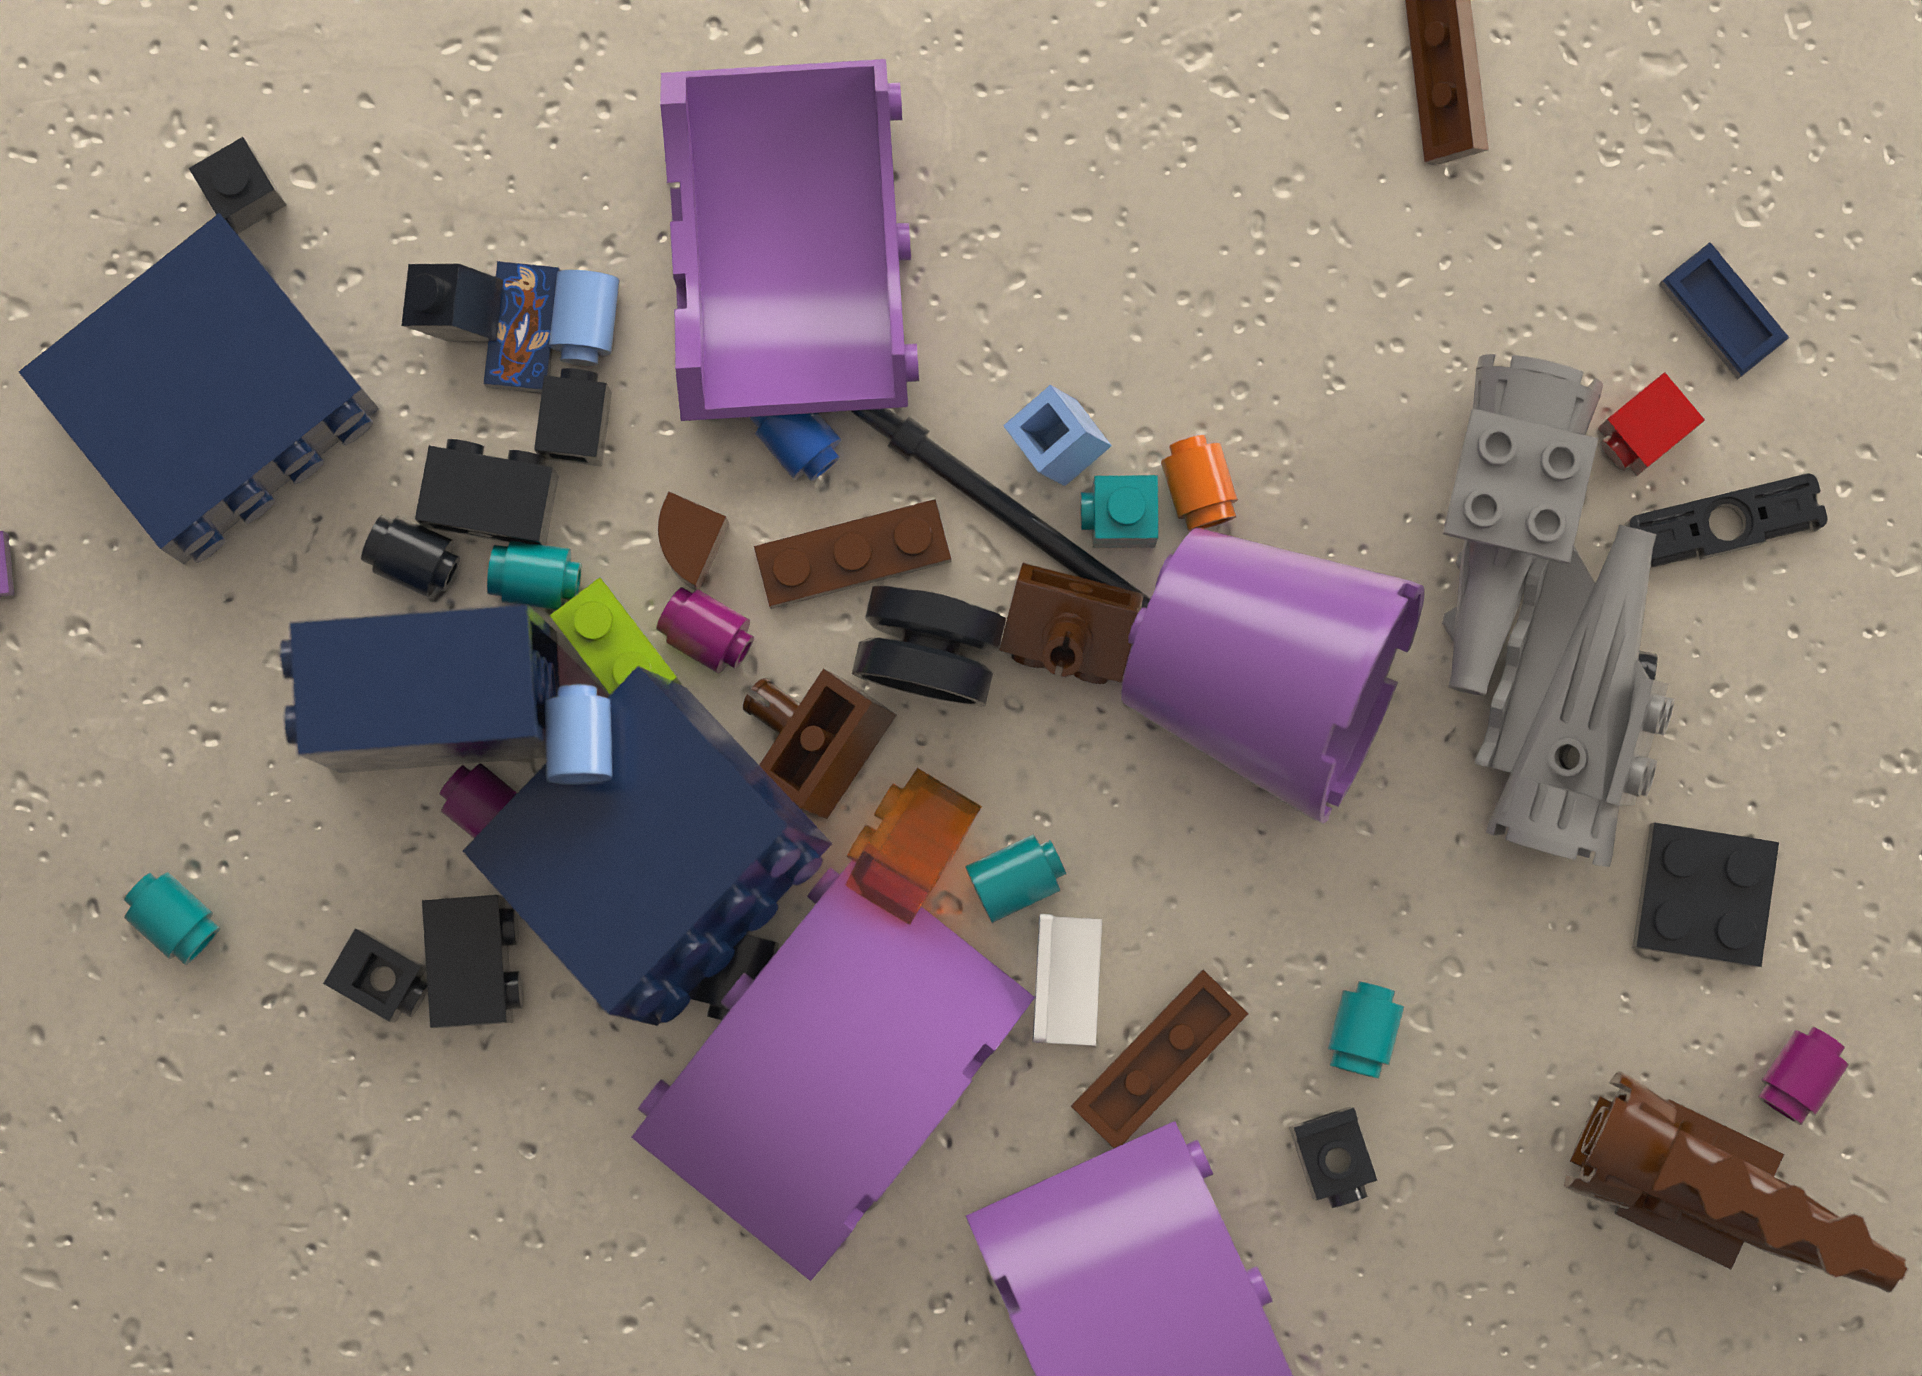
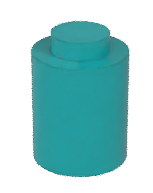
[965,834,1066,923]

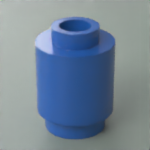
[750,413,841,481]

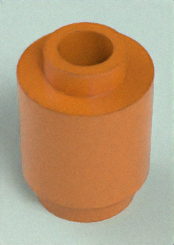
[1161,435,1238,532]

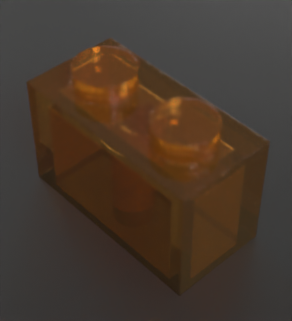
[845,768,982,925]

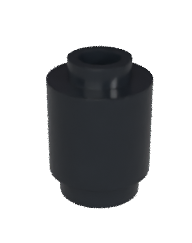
[361,515,460,597]

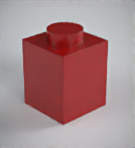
[1597,372,1705,476]

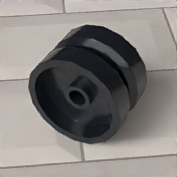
[852,586,1006,707]

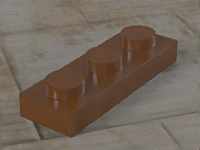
[1405,0,1489,164]
[754,499,951,609]
[1071,970,1249,1148]

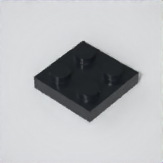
[1632,822,1779,968]

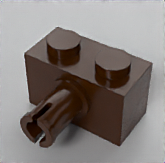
[999,562,1144,684]
[743,668,897,819]

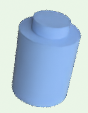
[549,270,619,366]
[545,685,612,784]

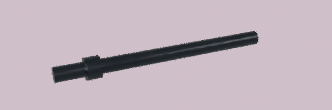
[851,408,1151,609]

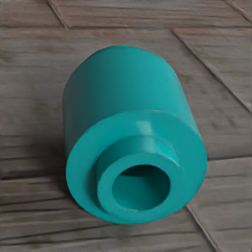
[487,541,582,610]
[124,872,220,965]
[1328,981,1404,1079]

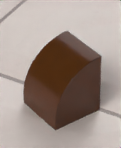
[658,491,730,591]

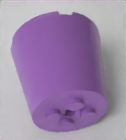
[1121,528,1425,823]

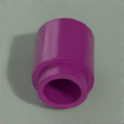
[656,587,754,674]
[439,763,518,838]
[1758,1027,1849,1125]

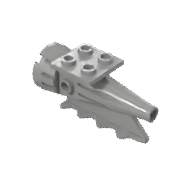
[1442,354,1603,696]
[1475,525,1674,867]

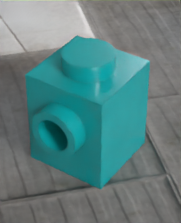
[1081,475,1158,548]

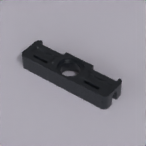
[1625,473,1828,570]

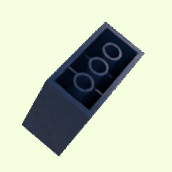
[18,213,379,564]
[280,604,561,773]
[462,666,833,1026]

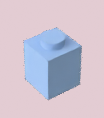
[1003,385,1112,486]

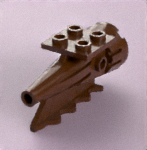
[1564,1072,1908,1293]

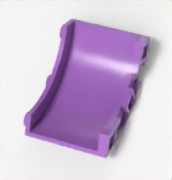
[660,59,919,421]
[631,855,1035,1281]
[966,1121,1293,1376]

